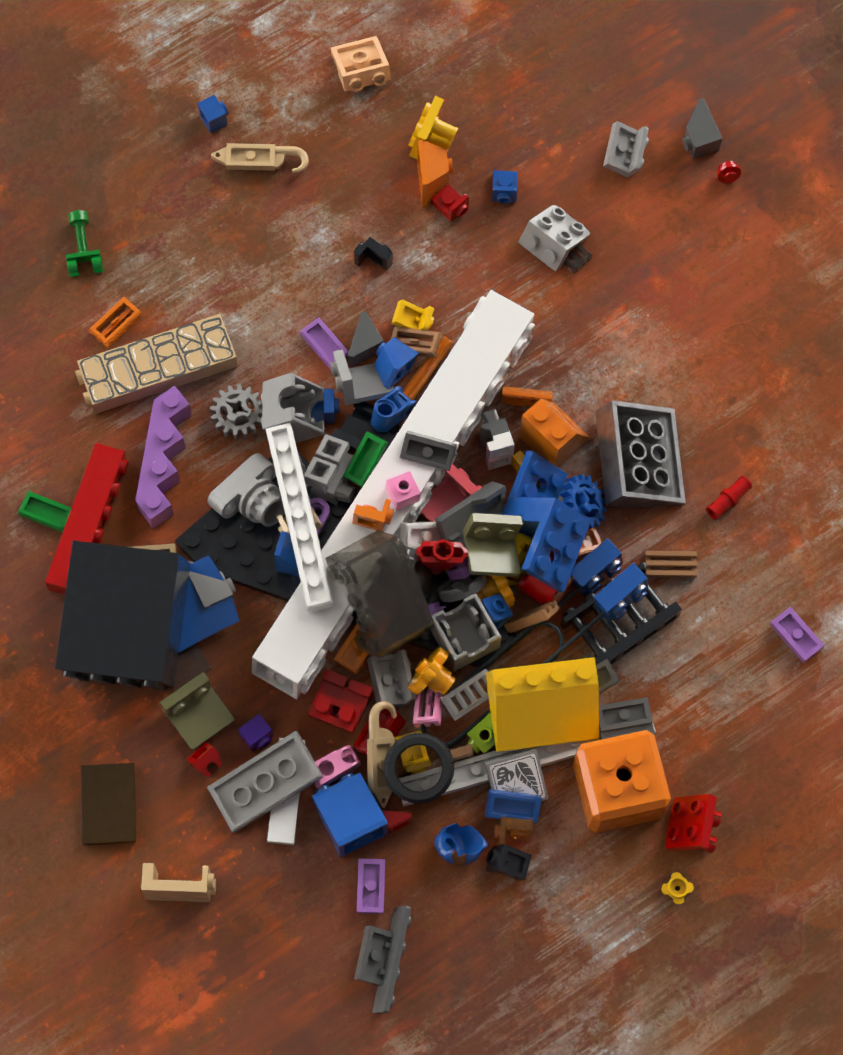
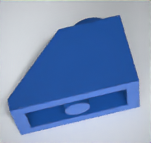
[374,337,419,390]
[274,531,300,577]

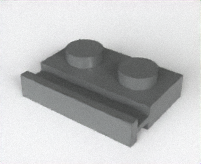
[599,697,655,739]

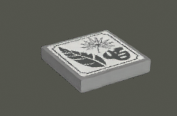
[484,748,549,801]

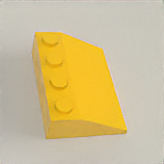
[485,657,599,752]

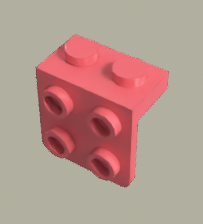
[420,464,482,522]

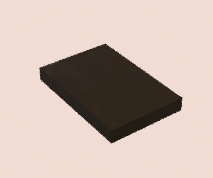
[81,763,136,846]

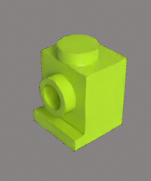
[467,713,495,754]

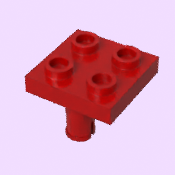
[665,794,722,853]

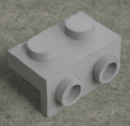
[603,121,649,178]
[367,649,416,707]

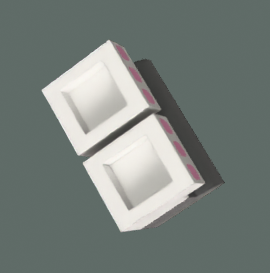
[480,410,514,470]

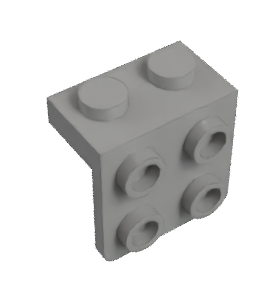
[518,205,590,272]
[330,349,393,405]

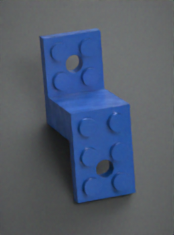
[502,451,591,592]

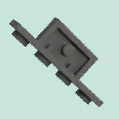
[354,905,411,1014]

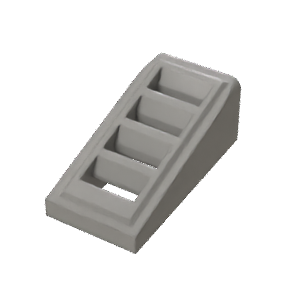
[440,669,489,721]

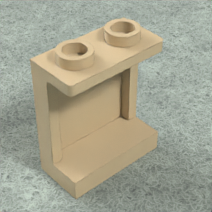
[141,863,216,902]

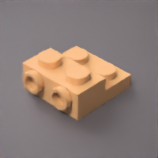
[331,36,391,92]

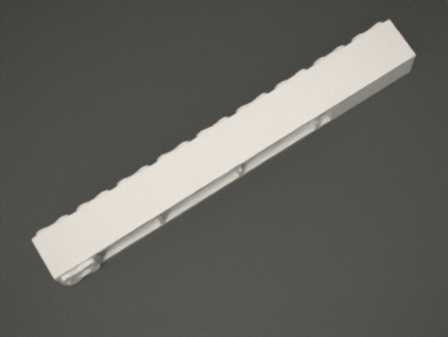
[252,290,535,700]

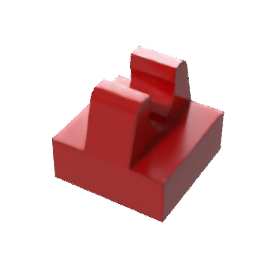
[186,742,222,777]

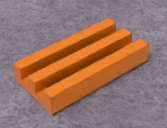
[89,297,142,348]

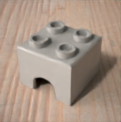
[261,373,324,443]
[429,593,502,672]

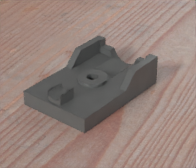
[434,481,507,548]

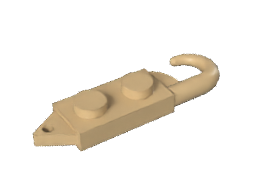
[211,143,309,173]
[367,701,397,808]

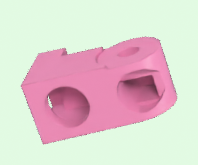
[314,745,361,789]

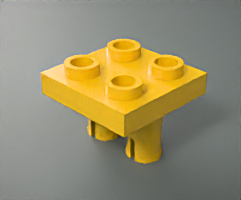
[408,96,458,159]

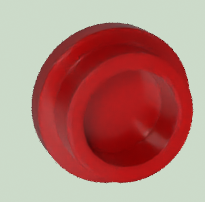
[717,161,741,183]

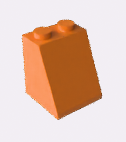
[519,399,591,468]

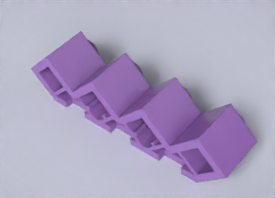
[136,386,192,529]

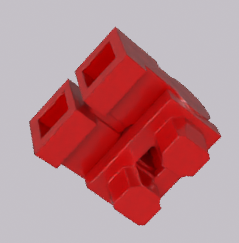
[308,669,374,734]

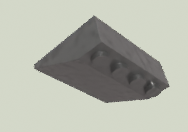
[595,400,686,508]

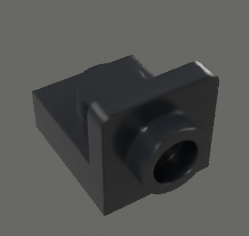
[486,844,532,881]

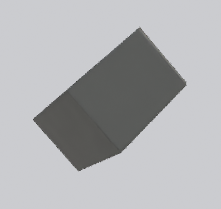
[348,311,384,366]

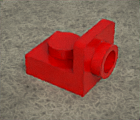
[431,184,469,222]

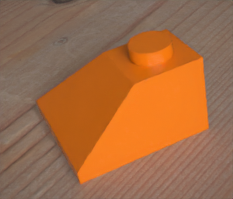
[417,140,453,207]

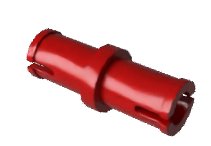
[706,476,753,520]

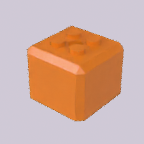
[572,730,671,833]

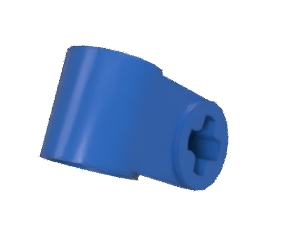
[371,386,418,432]

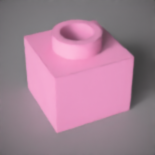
[385,471,421,510]

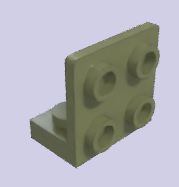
[463,513,523,577]
[160,672,235,750]

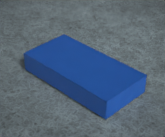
[484,789,542,823]

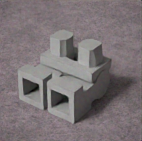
[304,434,356,505]

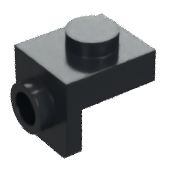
[354,237,393,271]

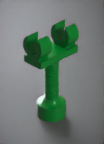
[66,210,103,277]

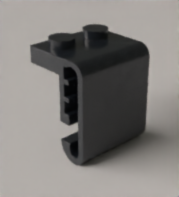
[332,401,404,469]

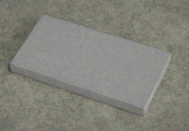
[207,731,323,833]

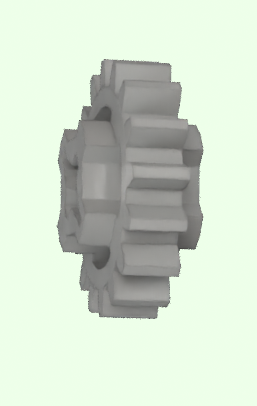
[210,384,262,439]

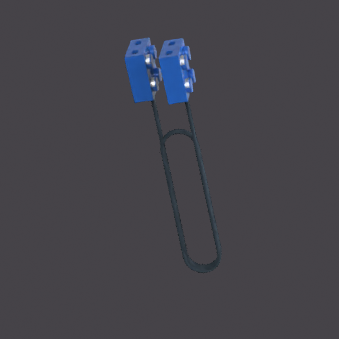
[421,538,648,748]

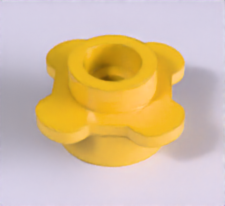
[661,872,694,905]

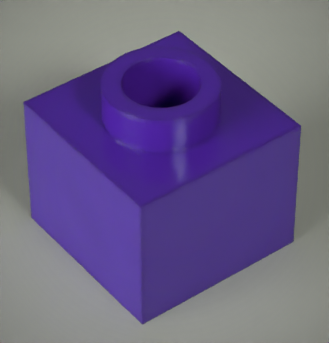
[238,714,273,752]

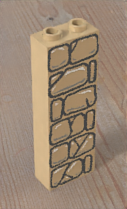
[75,314,238,414]

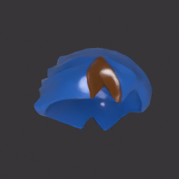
[434,822,488,866]

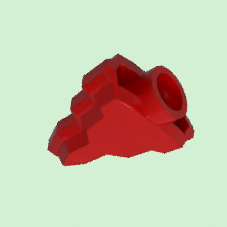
[416,539,468,575]

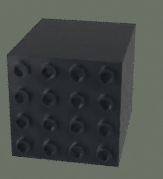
[55,540,191,691]

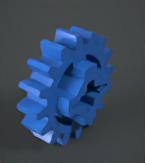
[559,474,607,529]

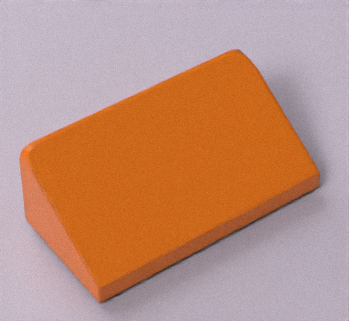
[501,387,553,407]

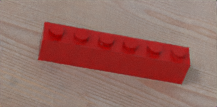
[45,443,129,595]

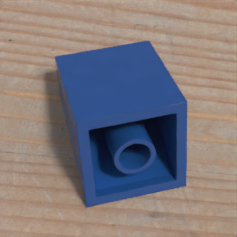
[312,773,388,858]

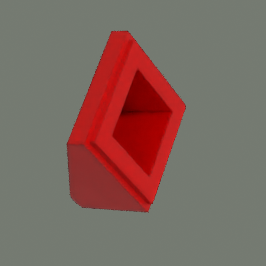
[381,810,412,833]

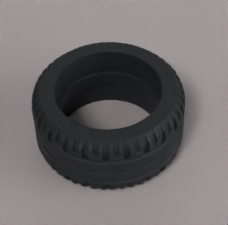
[384,733,454,804]

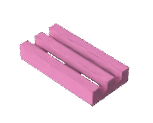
[413,688,444,727]

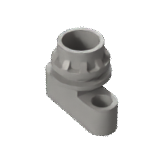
[207,453,285,527]

